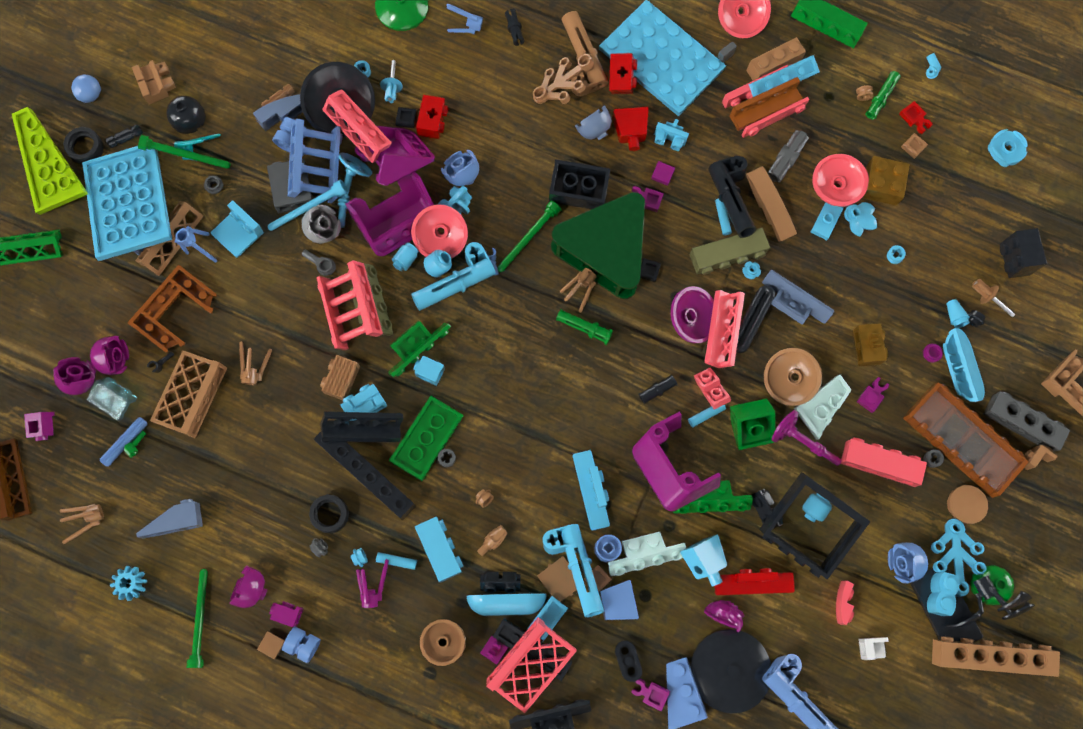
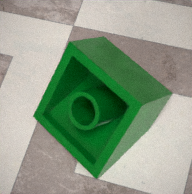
[730,398,776,450]

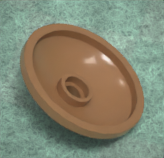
[764,348,822,406]

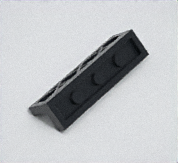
[320,411,403,442]

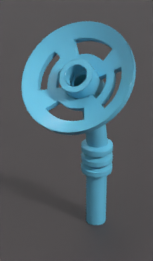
[338,153,372,228]

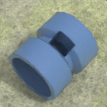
[272,117,295,152]
[594,535,622,562]
[282,626,321,663]

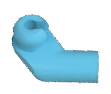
[926,53,941,79]

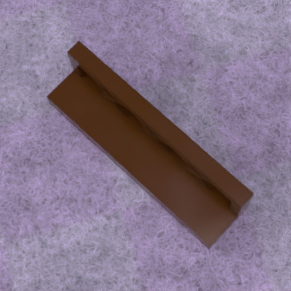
[0,438,32,521]

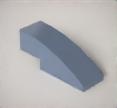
[253,95,303,131]

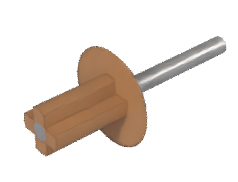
[972,279,1015,317]

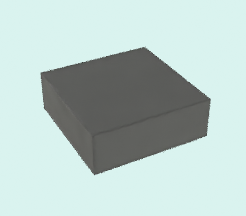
[717,42,737,63]

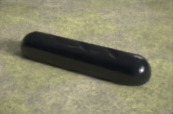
[736,285,775,353]

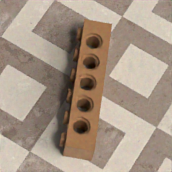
[932,636,1060,677]

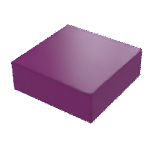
[651,161,675,186]

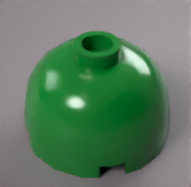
[970,565,1014,605]

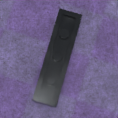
[493,618,573,681]

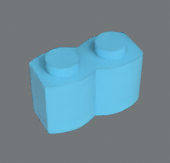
[927,572,960,616]

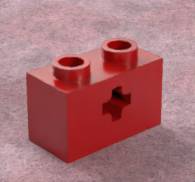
[609,53,637,94]
[416,95,448,139]

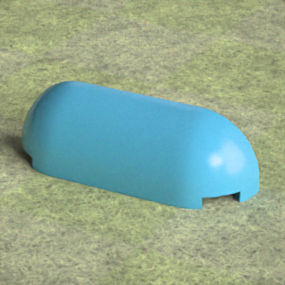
[943,328,985,402]
[467,594,547,616]

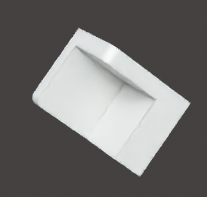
[859,637,889,660]

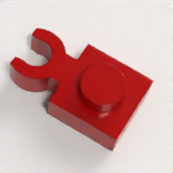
[899,101,933,134]

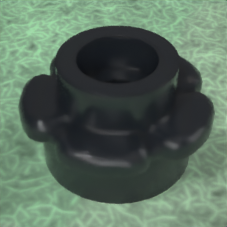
[968,310,986,327]

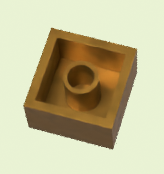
[862,156,910,206]

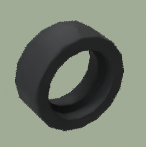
[63,127,104,164]
[309,494,349,533]

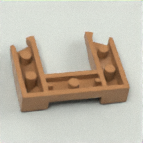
[1041,349,1083,416]

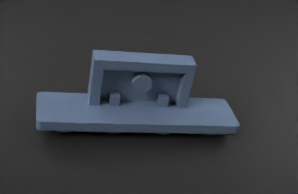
[762,270,834,325]

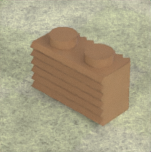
[320,355,360,400]

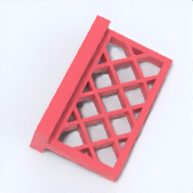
[486,617,577,713]

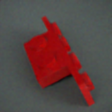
[714,568,795,595]

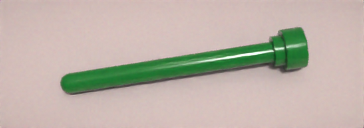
[138,134,231,169]
[497,201,562,272]
[186,568,208,668]

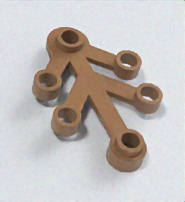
[533,54,594,104]

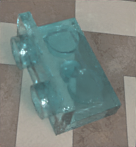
[87,378,137,421]

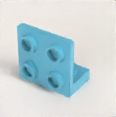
[211,200,264,258]

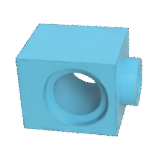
[413,356,445,386]

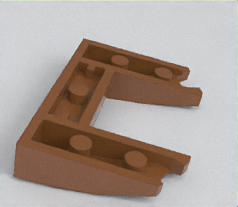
[128,265,217,353]

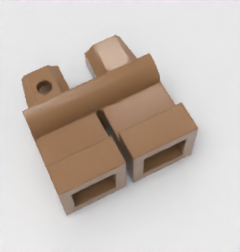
[132,60,176,105]

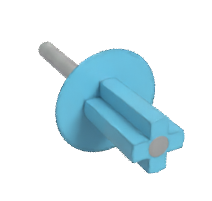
[380,60,403,103]

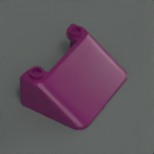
[355,126,435,186]

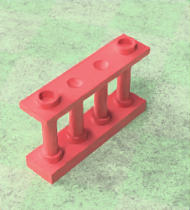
[722,65,809,138]
[316,260,383,350]

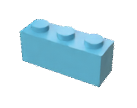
[415,516,464,583]

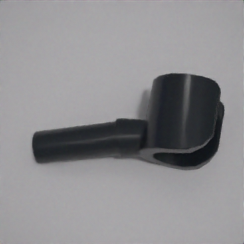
[147,352,174,373]

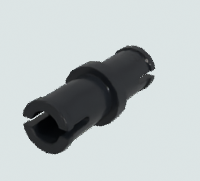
[505,9,525,46]
[638,375,678,404]

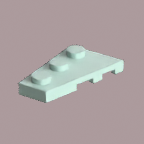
[794,375,851,440]

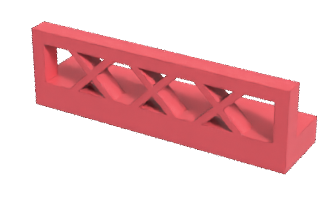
[322,89,392,163]
[705,290,745,368]

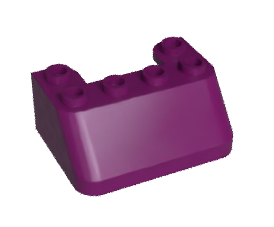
[345,172,434,256]

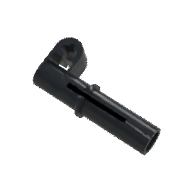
[708,156,756,238]

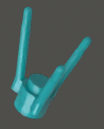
[174,134,221,161]

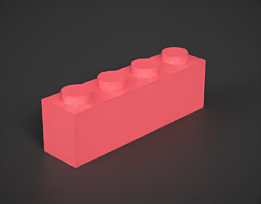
[841,438,927,487]

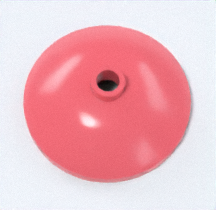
[718,0,771,38]
[812,154,869,207]
[411,204,468,259]

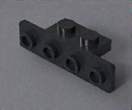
[509,699,591,729]

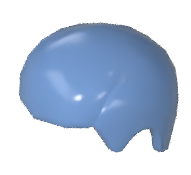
[71,74,101,103]

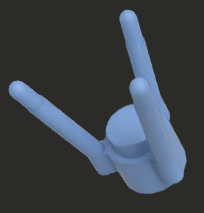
[447,4,483,34]
[175,226,217,262]

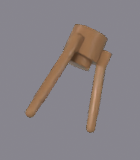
[560,268,597,313]
[239,341,272,385]
[60,503,104,544]

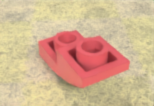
[694,368,731,410]
[836,581,854,625]

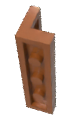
[730,77,803,131]

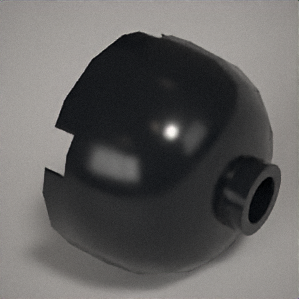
[166,96,206,134]

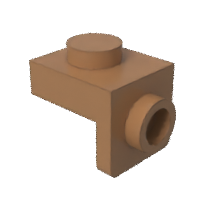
[1024,445,1057,470]

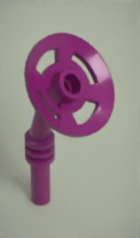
[772,410,842,466]

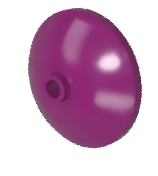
[671,286,714,343]

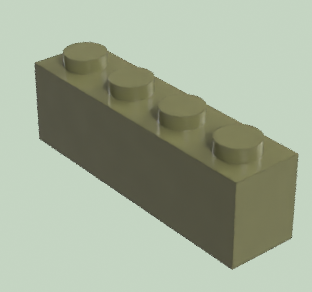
[689,227,770,275]

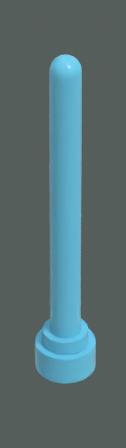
[268,180,348,231]

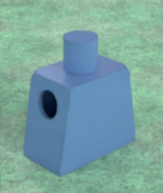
[599,580,639,620]

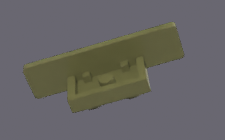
[350,263,393,336]

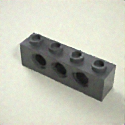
[983,391,1070,452]

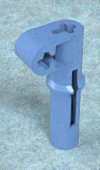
[762,654,838,729]

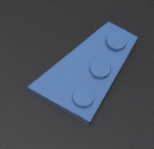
[666,657,708,729]

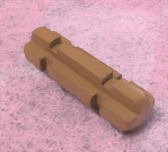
[261,84,295,107]

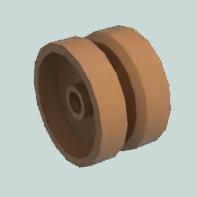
[420,620,466,666]

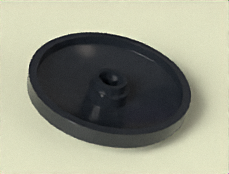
[300,61,375,137]
[690,629,771,713]

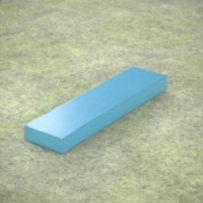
[748,55,820,97]

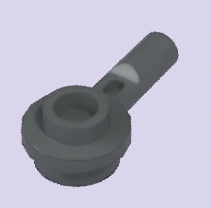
[302,249,336,276]

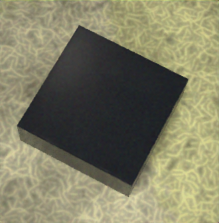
[395,107,417,128]
[640,258,661,282]

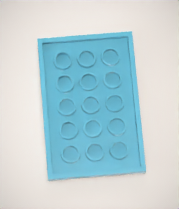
[599,0,726,116]
[82,146,172,261]

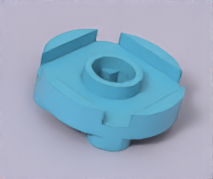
[988,129,1028,167]

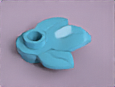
[844,202,877,237]

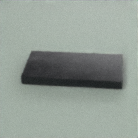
[910,564,984,651]

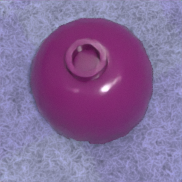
[90,336,129,375]
[53,357,96,395]
[229,565,267,608]

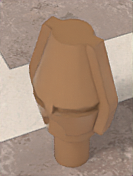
[477,525,508,556]

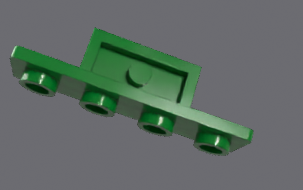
[388,320,451,377]
[673,480,753,514]

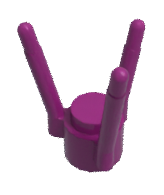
[356,559,389,608]

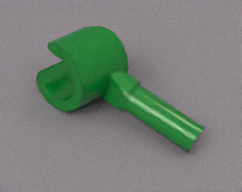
[124,431,146,458]

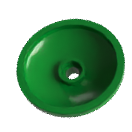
[375,0,428,31]

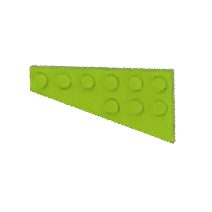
[12,107,88,215]

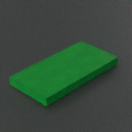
[389,396,464,481]

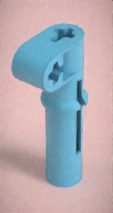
[411,242,496,311]
[543,524,604,617]

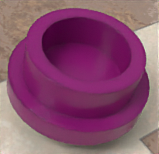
[923,344,943,363]

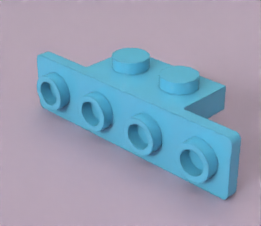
[572,450,610,531]

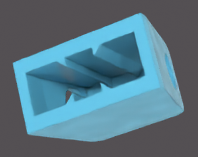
[680,534,727,586]

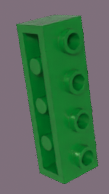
[791,0,868,49]

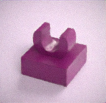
[480,636,508,665]

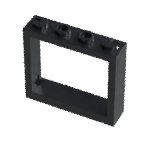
[759,472,870,580]

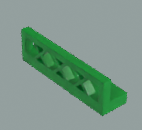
[0,229,63,265]

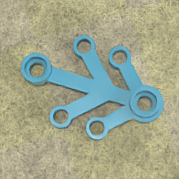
[931,519,987,597]

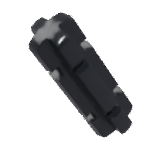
[106,124,143,148]

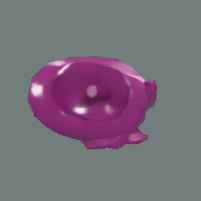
[704,600,744,632]

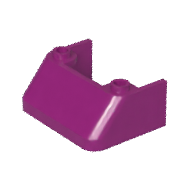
[632,411,721,511]

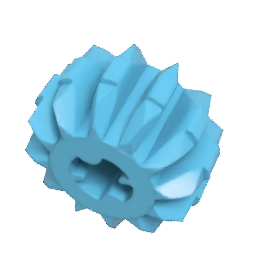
[110,566,148,601]

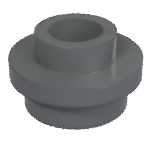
[204,176,223,194]
[310,538,328,557]

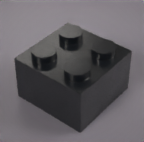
[1000,228,1047,278]

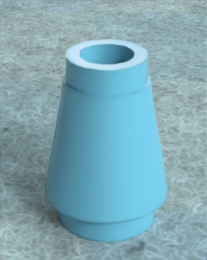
[946,299,970,328]

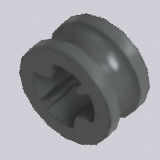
[438,449,456,468]
[923,449,944,468]

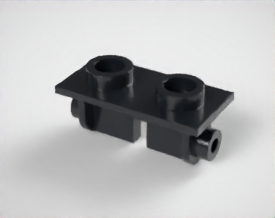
[752,488,783,529]
[480,571,521,593]

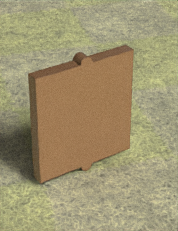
[537,556,577,602]

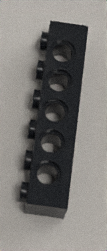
[314,432,416,521]

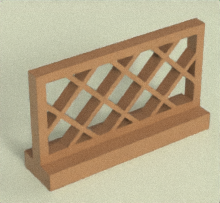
[150,351,227,438]

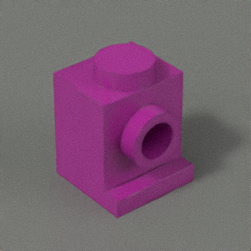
[24,412,55,441]
[269,601,304,627]

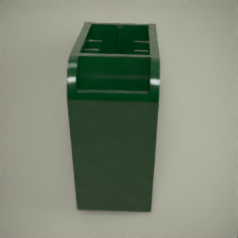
[551,192,645,299]

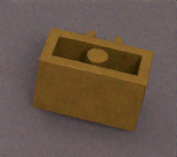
[853,324,888,366]

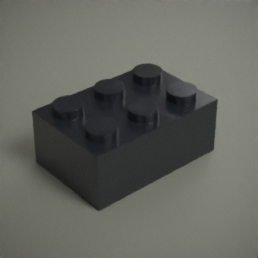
[548,159,610,209]

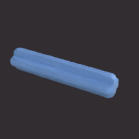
[100,417,148,466]

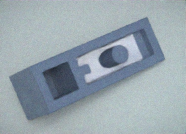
[136,499,203,539]

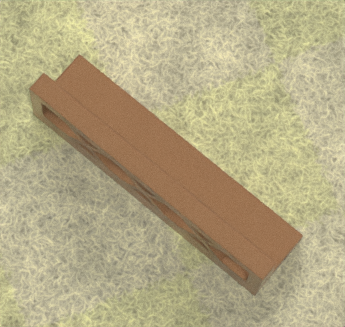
[135,201,203,276]

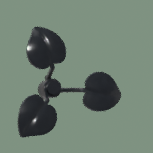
[945,576,1035,628]

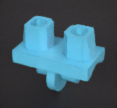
[654,119,689,151]
[438,186,472,214]

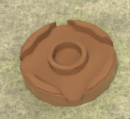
[947,485,988,524]

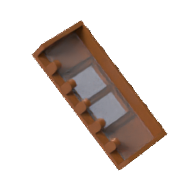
[903,382,1029,498]

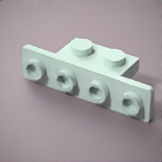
[608,532,686,576]

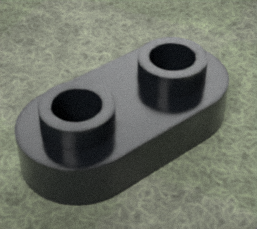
[615,641,642,682]

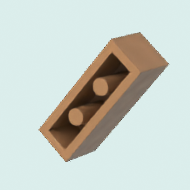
[746,37,806,81]

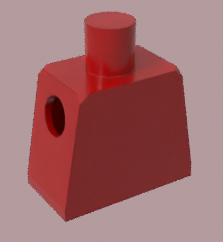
[612,107,648,151]

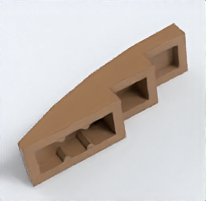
[746,166,797,241]

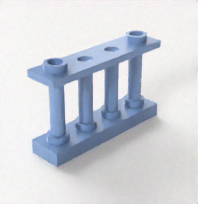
[287,119,342,203]

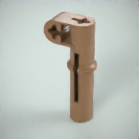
[561,11,608,96]

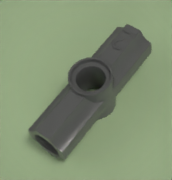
[767,130,809,183]

